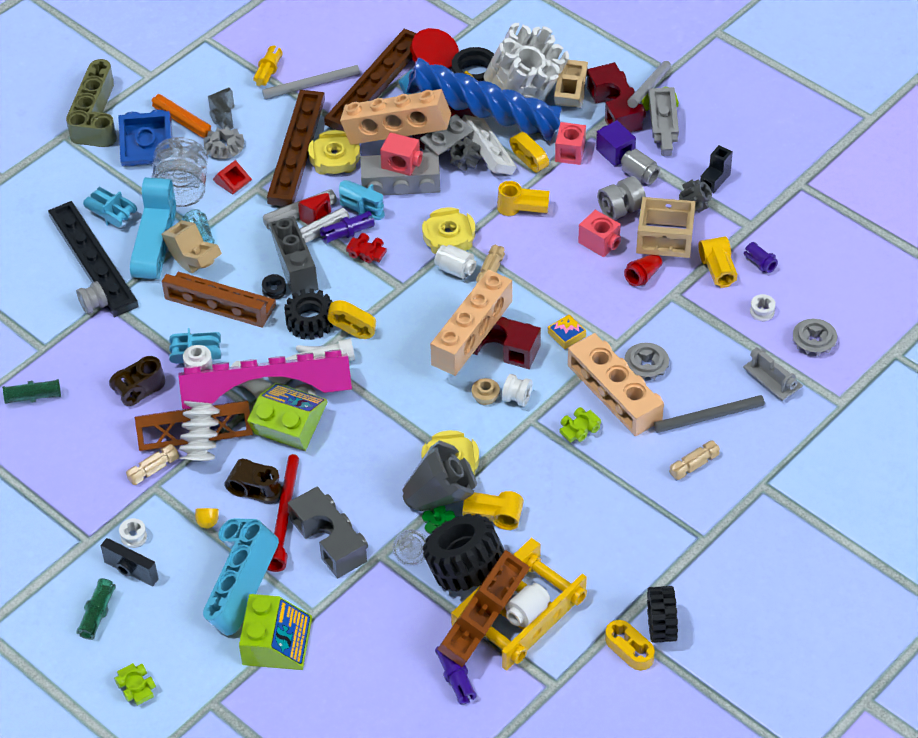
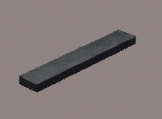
[48,201,139,318]

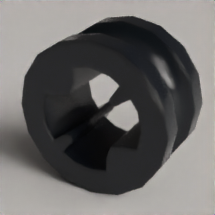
[262,274,286,300]

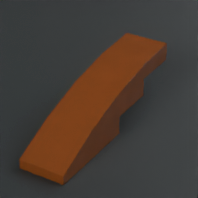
[437,550,530,667]

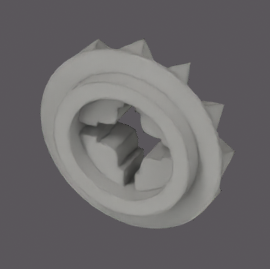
[203,126,244,159]
[792,318,837,356]
[624,343,669,380]

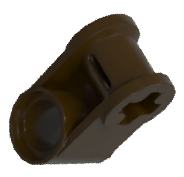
[109,356,165,406]
[224,458,282,504]

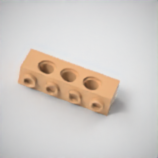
[340,89,451,145]
[430,269,512,376]
[568,333,664,437]

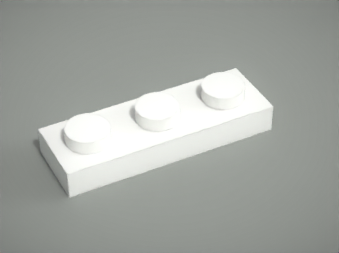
[462,115,517,175]

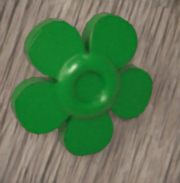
[422,506,456,534]

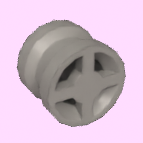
[76,281,108,314]

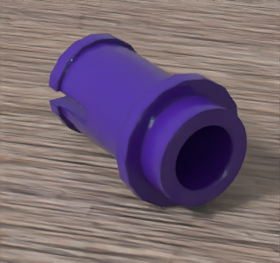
[743,242,778,273]

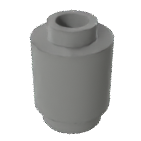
[621,149,661,185]

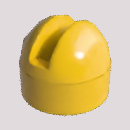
[195,508,219,529]

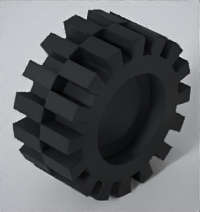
[284,289,334,340]
[647,586,678,643]

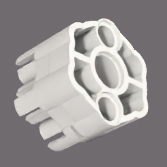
[484,23,569,102]

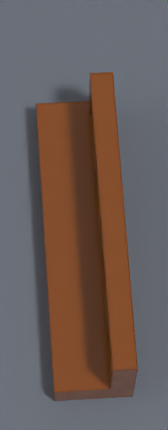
[162,271,276,328]
[134,400,253,451]

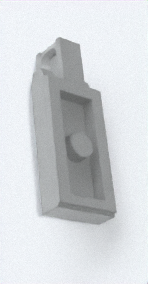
[648,87,679,156]

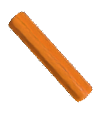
[151,94,212,138]

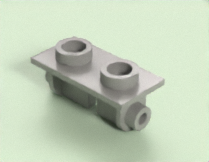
[420,114,474,156]
[743,347,803,401]

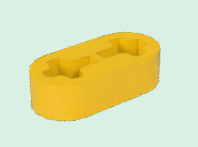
[509,132,549,173]
[328,300,376,339]
[605,620,655,671]

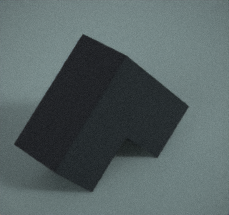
[700,145,733,194]

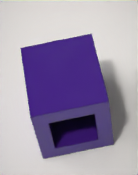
[596,121,636,167]

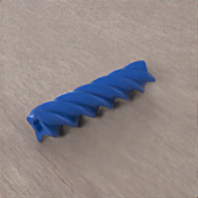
[406,57,562,142]

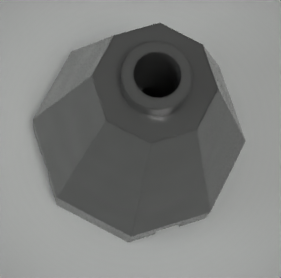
[402,440,477,511]

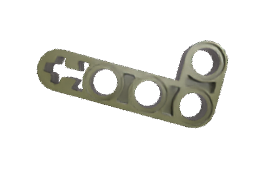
[66,59,117,147]

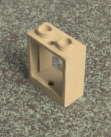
[636,197,696,258]

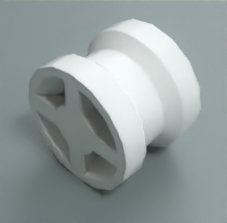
[502,374,533,407]

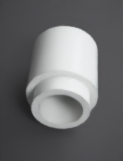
[434,245,476,279]
[183,345,213,370]
[505,583,550,627]

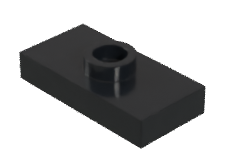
[100,538,159,587]

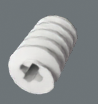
[179,401,220,461]

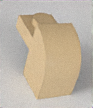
[554,59,588,108]
[161,220,222,273]

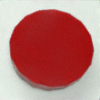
[410,28,459,70]

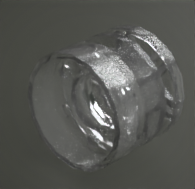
[151,137,208,207]

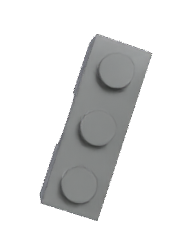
[360,152,440,195]

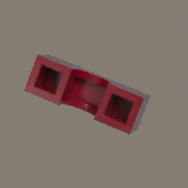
[586,62,646,133]
[473,316,541,369]

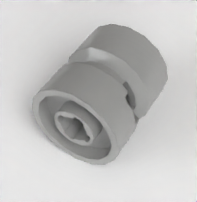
[597,176,646,220]

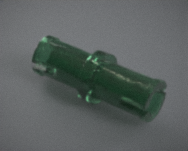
[2,379,61,404]
[76,578,116,640]

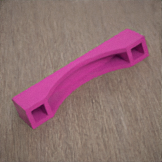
[178,349,352,409]

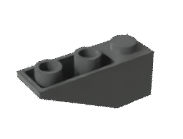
[269,216,319,295]

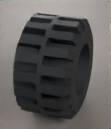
[422,514,505,591]

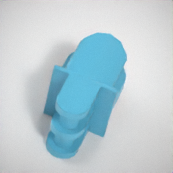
[339,180,385,220]
[83,186,137,227]
[169,328,221,364]

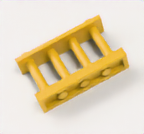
[451,537,587,671]

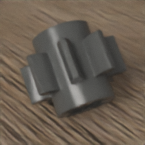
[449,137,482,171]
[679,179,712,213]

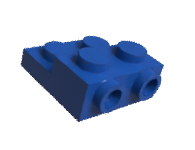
[118,110,173,166]

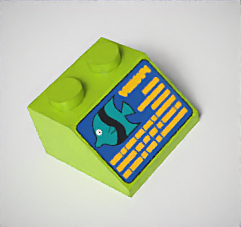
[247,383,328,451]
[239,594,312,670]

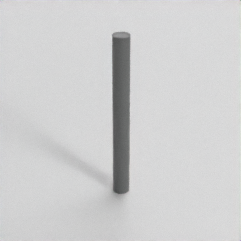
[654,395,765,433]

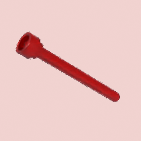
[267,454,299,572]

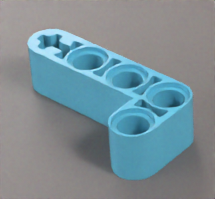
[130,177,176,279]
[203,518,279,636]

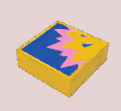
[548,314,586,349]

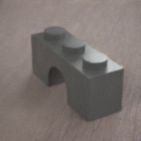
[288,486,368,579]

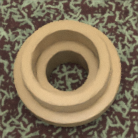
[472,378,500,405]

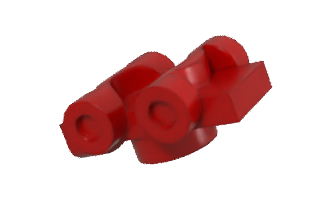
[346,233,387,263]

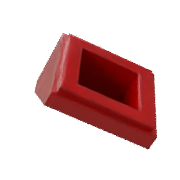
[213,160,252,195]
[298,193,331,224]

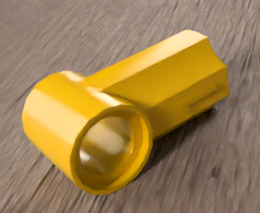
[497,181,550,216]
[698,236,738,288]
[462,491,524,530]

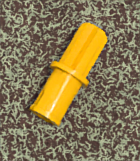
[253,45,283,87]

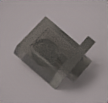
[208,87,235,130]

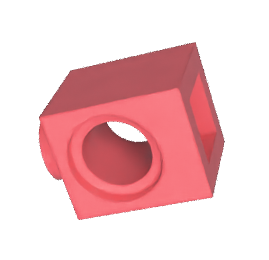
[555,122,586,165]
[380,132,423,176]
[578,209,621,257]

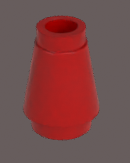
[624,255,662,286]

